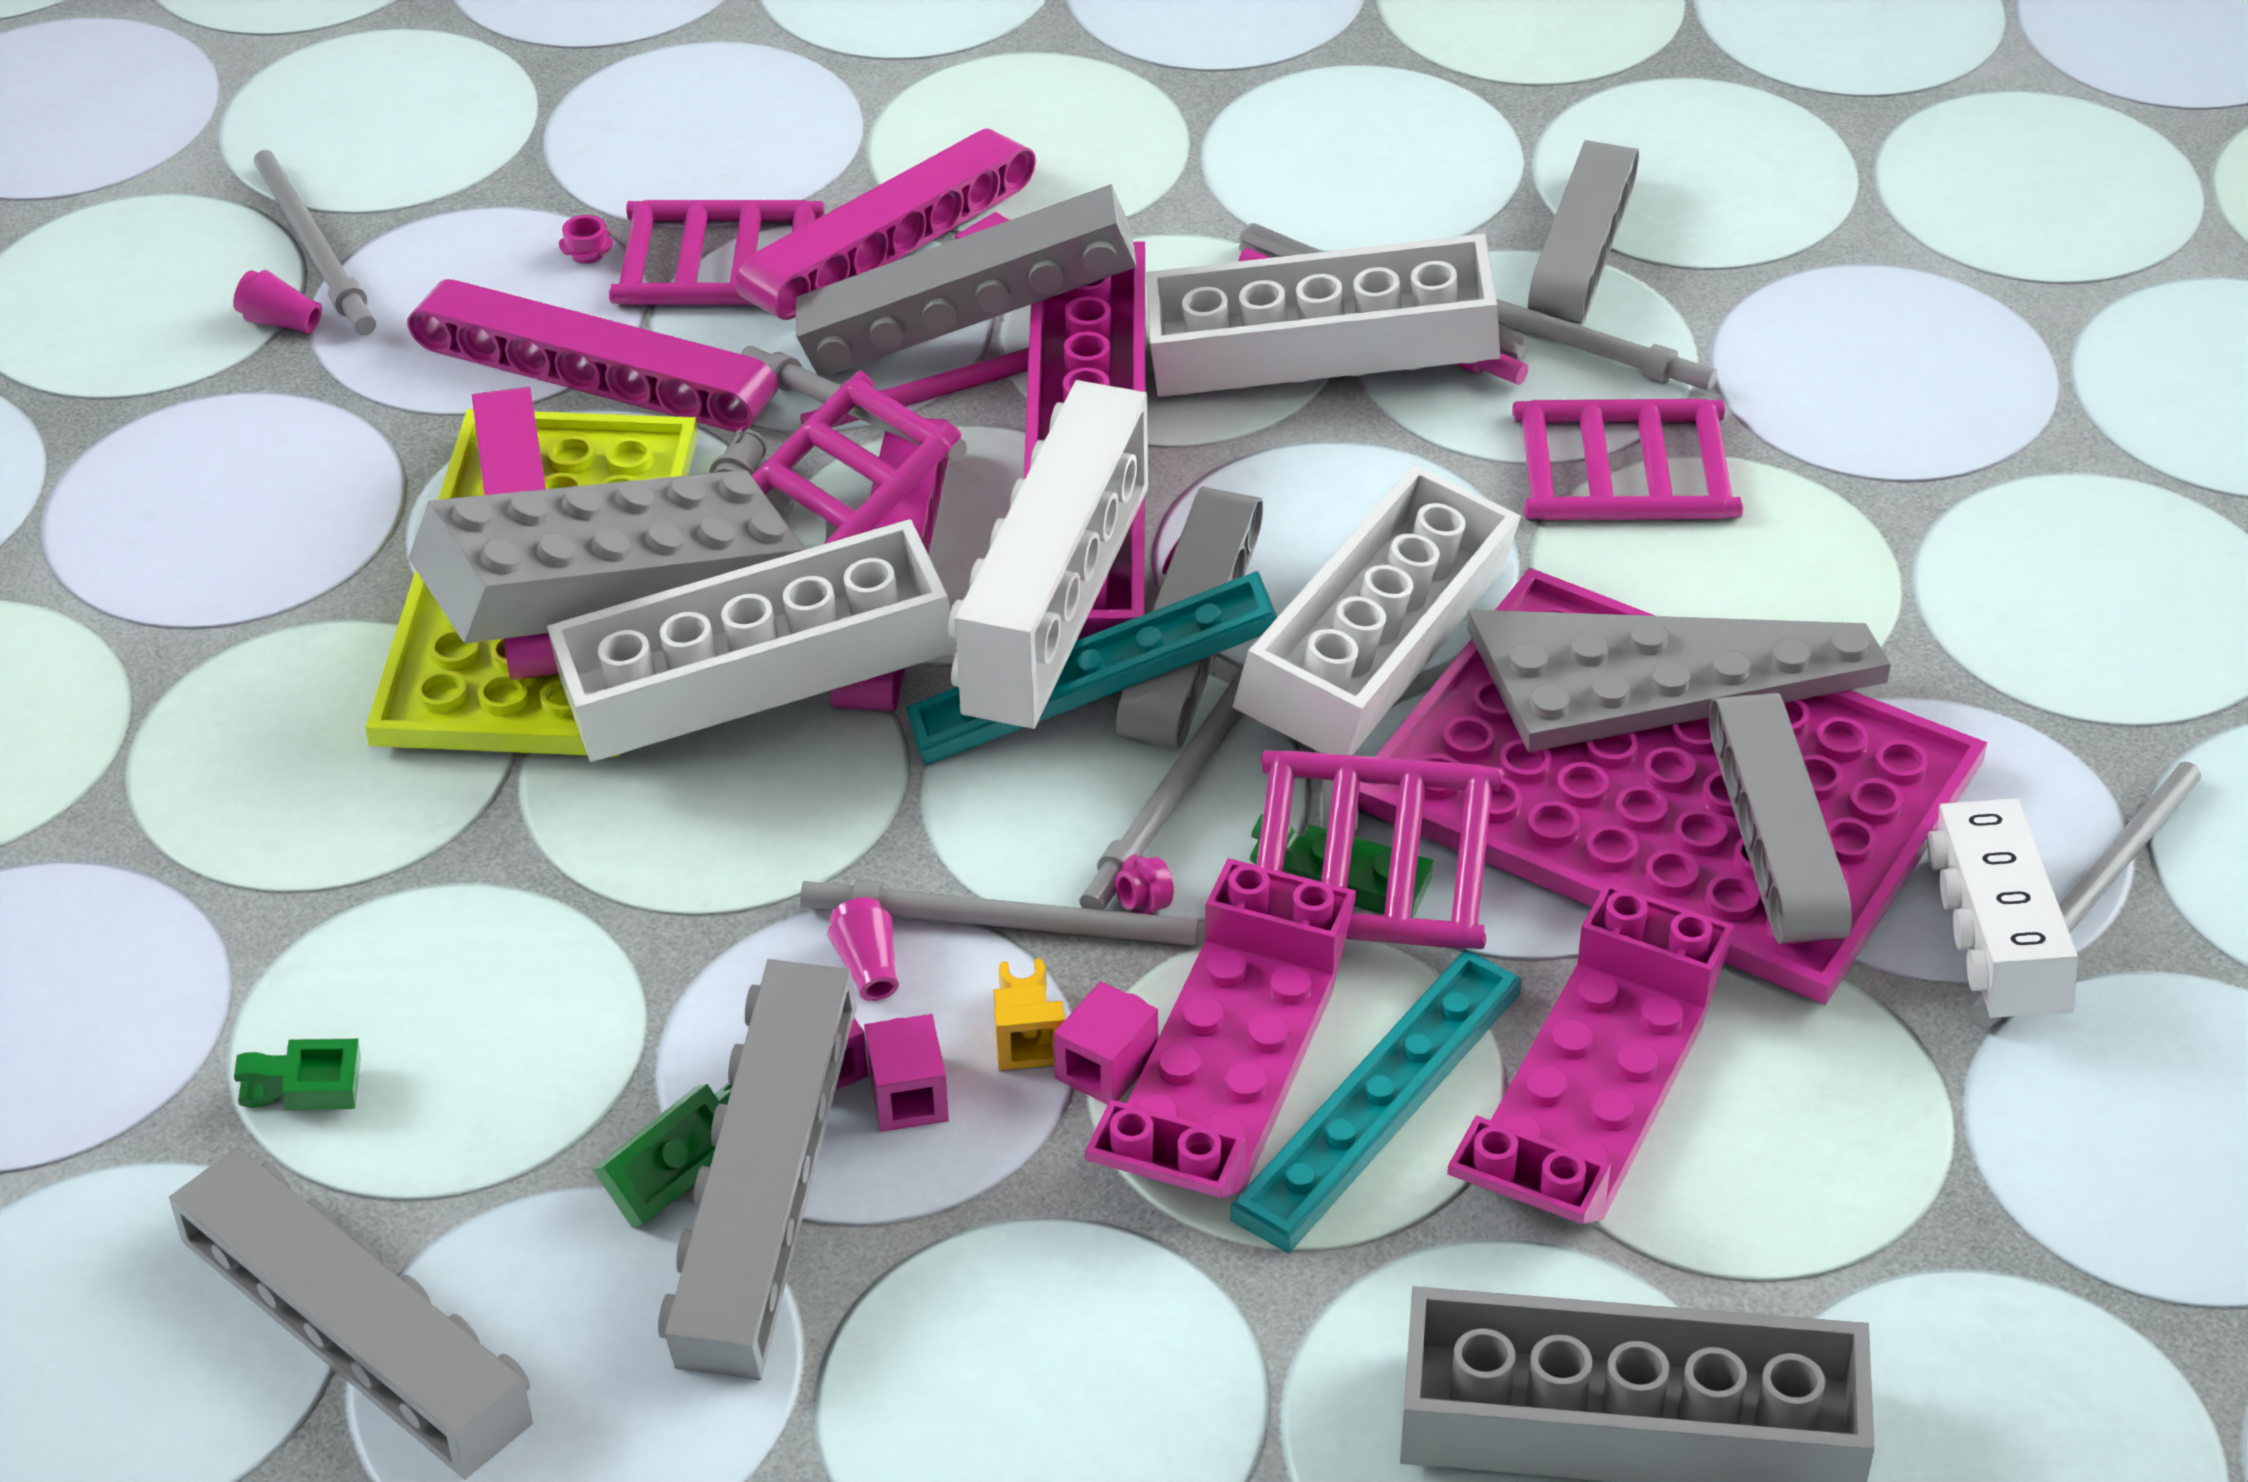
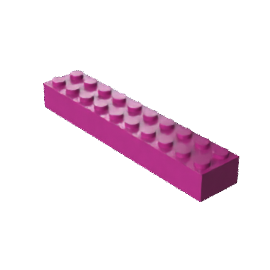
[1024,241,1146,641]

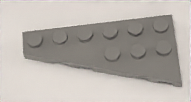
[1467,609,1891,752]

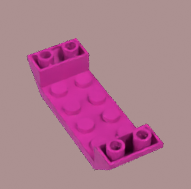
[1085,858,1356,1198]
[1447,882,1734,1224]

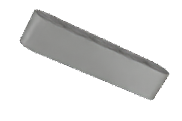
[1528,140,1639,322]
[1116,486,1263,749]
[1709,693,1852,944]

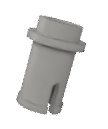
[709,429,767,476]

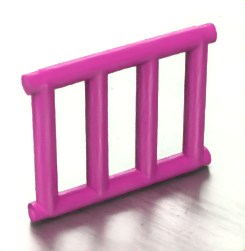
[609,200,825,305]
[752,370,962,550]
[1512,399,1744,520]
[1257,750,1504,949]

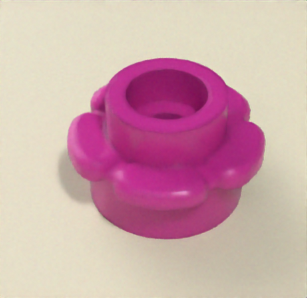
[559,215,613,264]
[1115,854,1174,915]

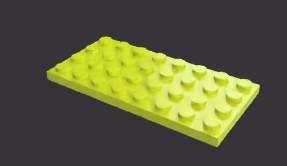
[365,409,698,757]

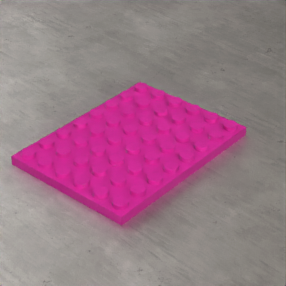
[1358,567,1988,1005]

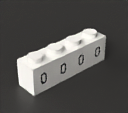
[1927,798,2078,1018]

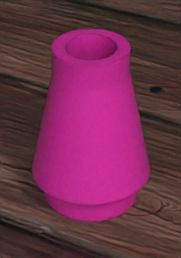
[233,270,322,334]
[827,897,899,1001]

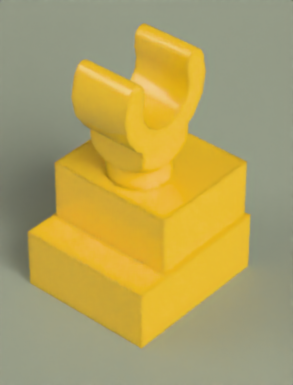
[993,958,1065,1071]

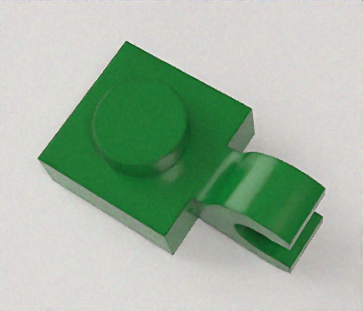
[234,1038,361,1110]

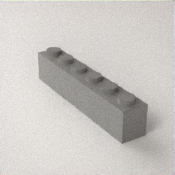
[796,184,1137,377]
[658,959,857,1380]
[169,1146,533,1480]

